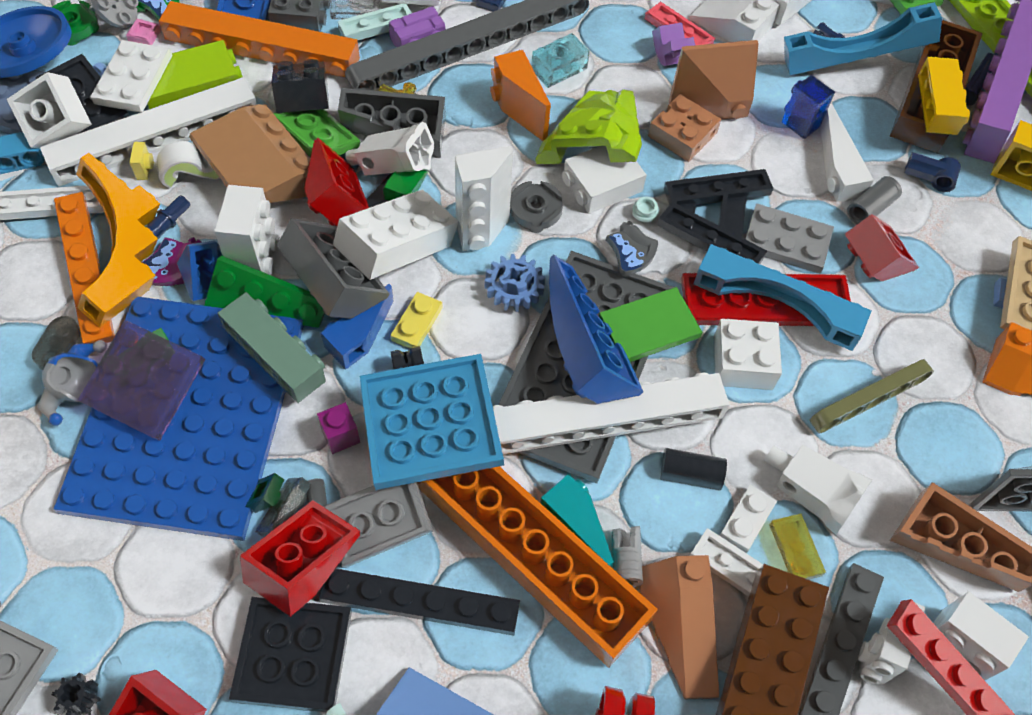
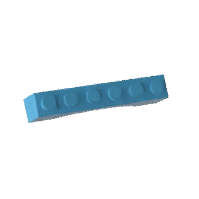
[784,2,942,75]
[694,244,872,351]

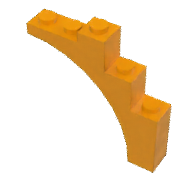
[76,153,160,327]

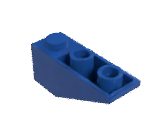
[320,284,394,370]

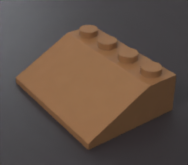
[189,104,310,203]

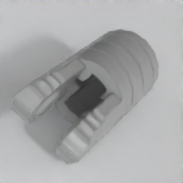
[612,526,643,587]

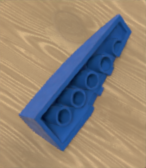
[549,254,644,404]

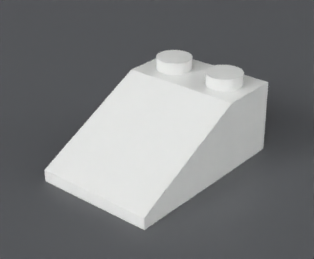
[689,0,780,42]

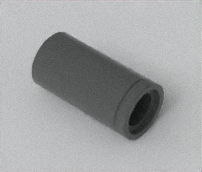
[847,176,902,225]

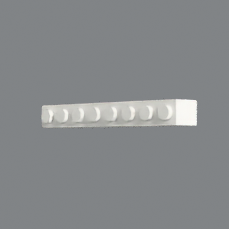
[40,77,257,187]
[493,373,729,454]

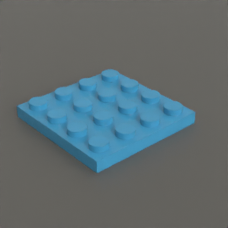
[359,354,504,490]

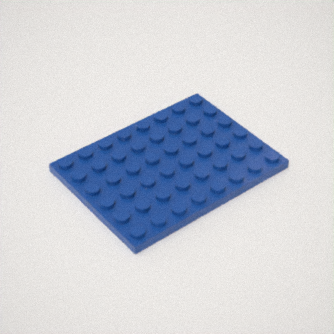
[53,297,304,541]

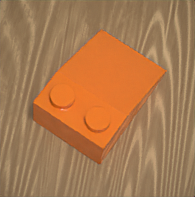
[490,50,551,141]

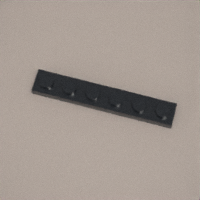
[319,568,520,636]

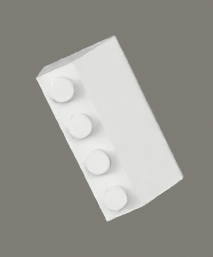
[455,146,513,251]

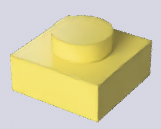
[129,142,154,180]

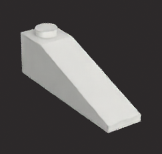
[820,103,874,202]

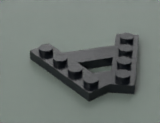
[657,169,773,264]

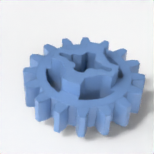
[484,254,546,312]

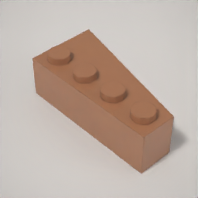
[889,482,1032,592]

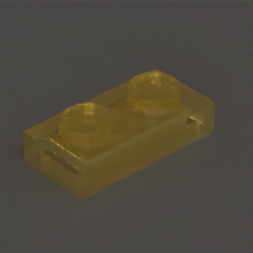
[769,514,826,580]

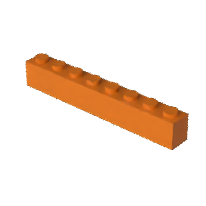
[159,1,360,78]

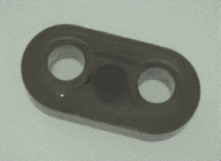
[32,316,81,370]

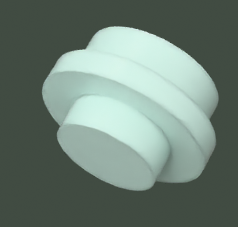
[632,197,659,222]

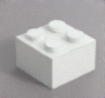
[7,72,92,149]
[714,319,782,390]
[933,591,1029,680]

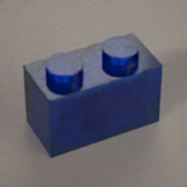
[782,74,835,139]

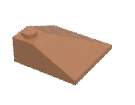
[669,40,759,119]

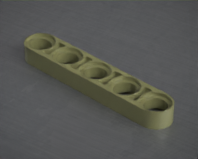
[810,359,934,434]

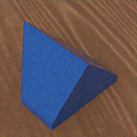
[177,240,223,301]

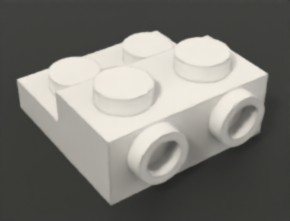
[857,602,925,685]

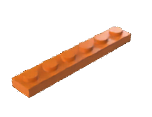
[54,192,116,343]

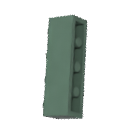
[218,292,326,403]

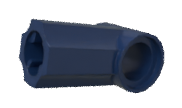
[903,152,961,192]

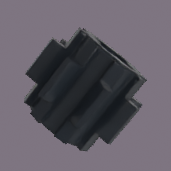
[51,673,101,715]

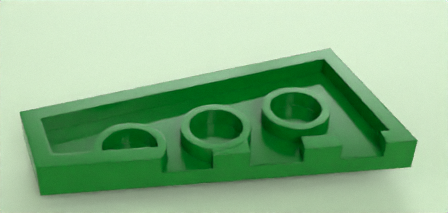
[204,255,325,328]

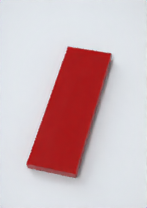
[681,273,851,326]

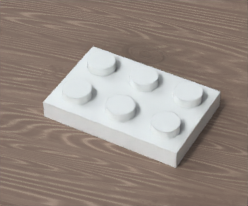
[90,40,173,113]

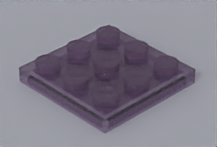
[78,320,206,441]

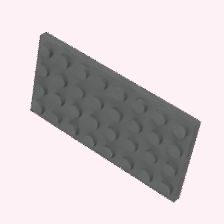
[498,251,675,484]

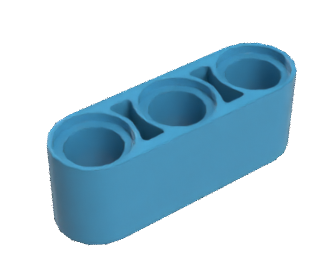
[0,132,45,174]

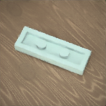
[338,4,412,41]

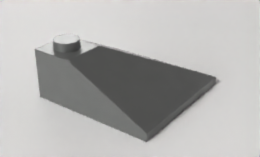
[968,466,1032,512]

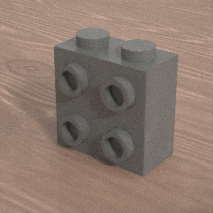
[268,0,331,32]

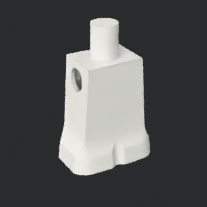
[346,122,434,176]
[764,445,872,535]

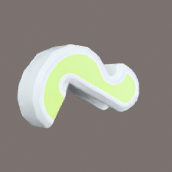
[157,141,220,188]

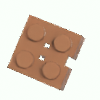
[648,94,721,162]

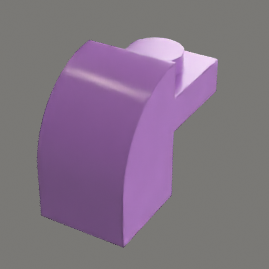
[652,23,695,66]

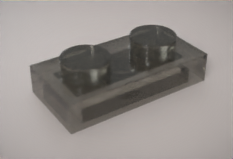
[255,477,312,538]

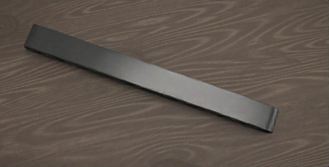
[345,0,589,91]

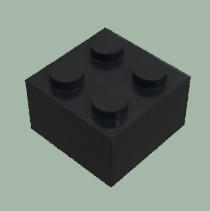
[271,59,329,113]

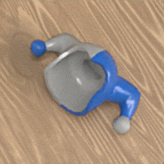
[38,340,107,426]

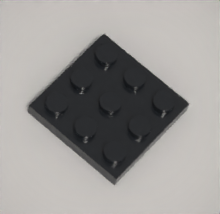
[229,597,352,712]

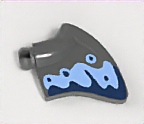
[605,221,658,276]

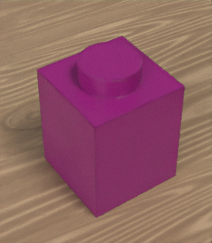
[317,402,361,454]

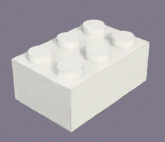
[214,185,279,274]

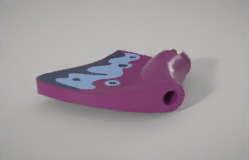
[141,237,202,286]

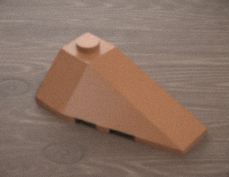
[640,555,719,699]

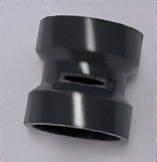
[390,346,424,369]

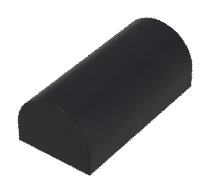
[660,448,727,490]

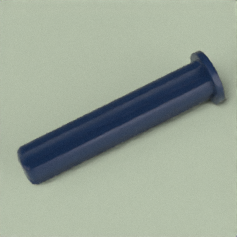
[965,52,998,106]

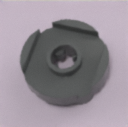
[510,181,563,233]

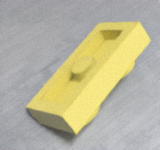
[391,292,443,349]

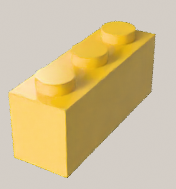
[918,57,970,135]

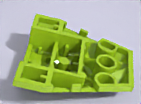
[535,89,642,164]

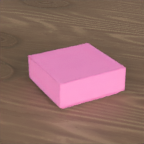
[126,19,161,45]

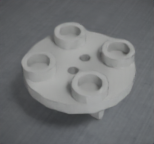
[89,0,138,28]

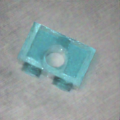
[531,33,590,88]

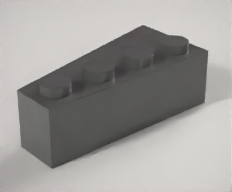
[338,88,446,158]

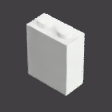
[562,146,647,214]

